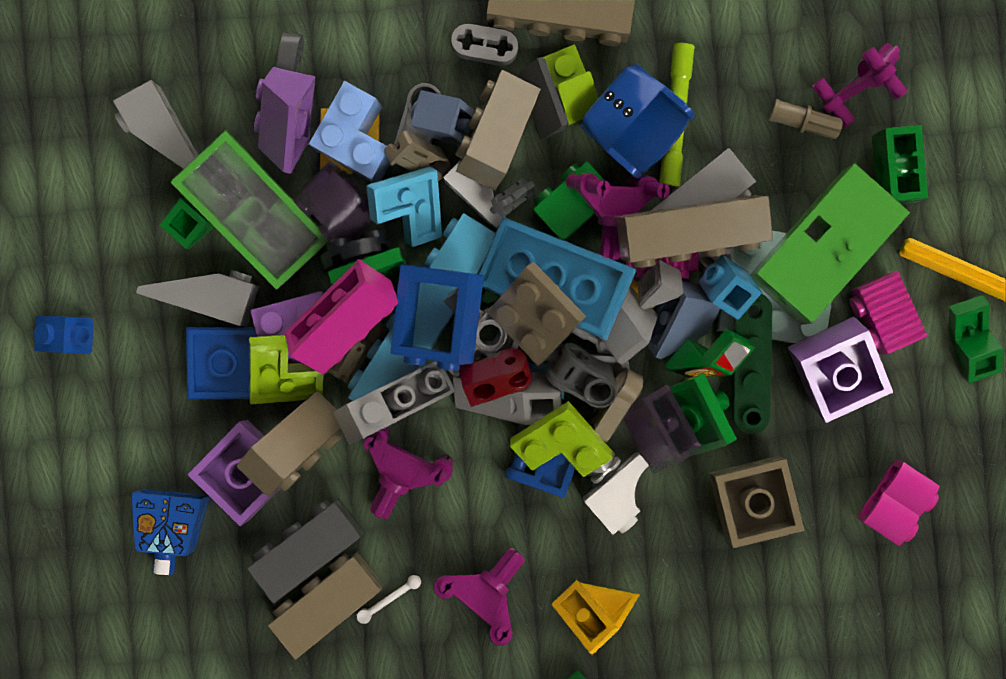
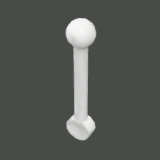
[357,575,421,624]

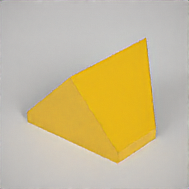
[551,580,640,655]

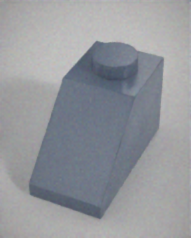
[410,90,475,147]
[647,280,720,359]

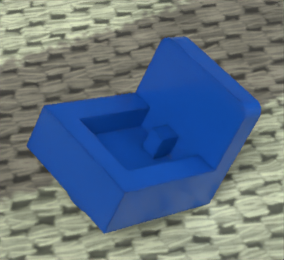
[34,316,94,354]

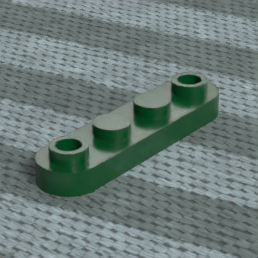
[732,293,773,434]

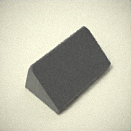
[518,57,568,139]

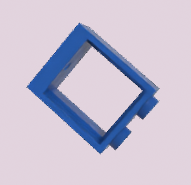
[390,265,484,370]

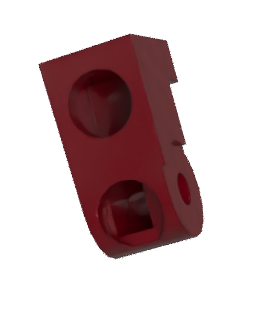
[459,348,532,407]

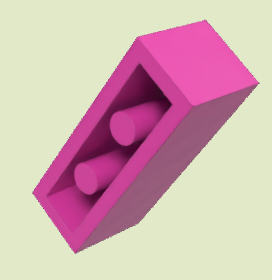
[285,259,399,375]

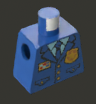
[132,489,209,575]

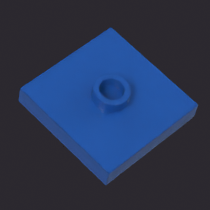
[186,327,257,399]

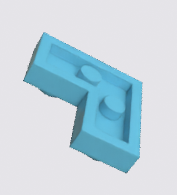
[366,167,442,247]

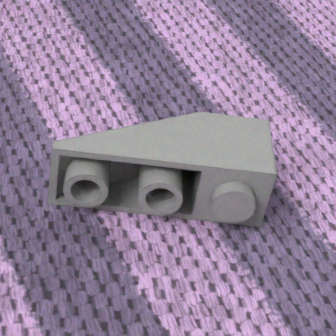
[333,361,456,445]
[453,371,562,425]

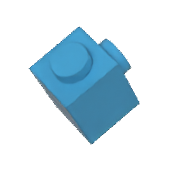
[698,255,763,319]

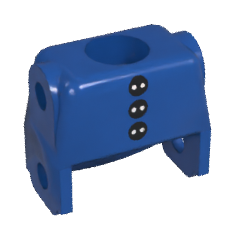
[580,63,696,180]

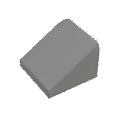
[637,260,683,310]

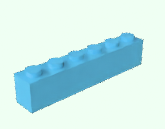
[348,213,496,401]

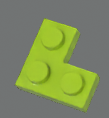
[249,335,324,404]
[510,401,613,477]

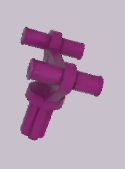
[811,43,908,128]
[566,173,670,261]
[363,426,453,519]
[433,548,525,646]

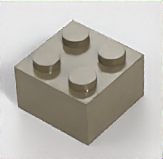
[708,456,805,548]

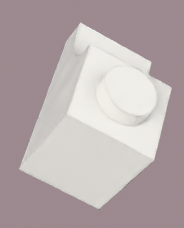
[444,161,506,231]
[582,452,649,535]

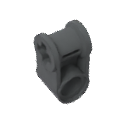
[545,343,617,408]

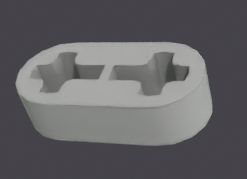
[452,24,518,66]

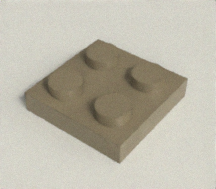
[487,262,586,365]

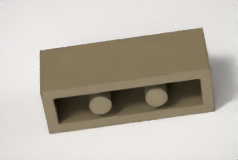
[455,70,541,190]
[237,391,343,498]
[268,551,384,660]

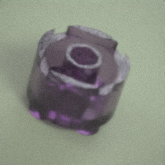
[294,161,373,242]

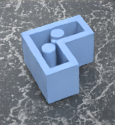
[309,81,390,183]

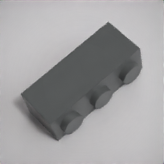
[247,499,365,604]

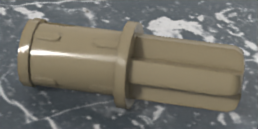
[769,99,842,139]

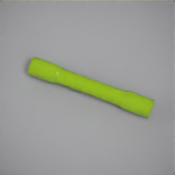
[659,43,695,188]

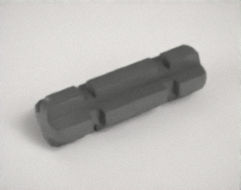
[490,178,535,217]

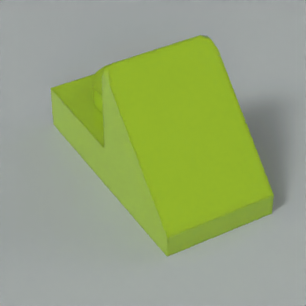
[543,44,598,126]

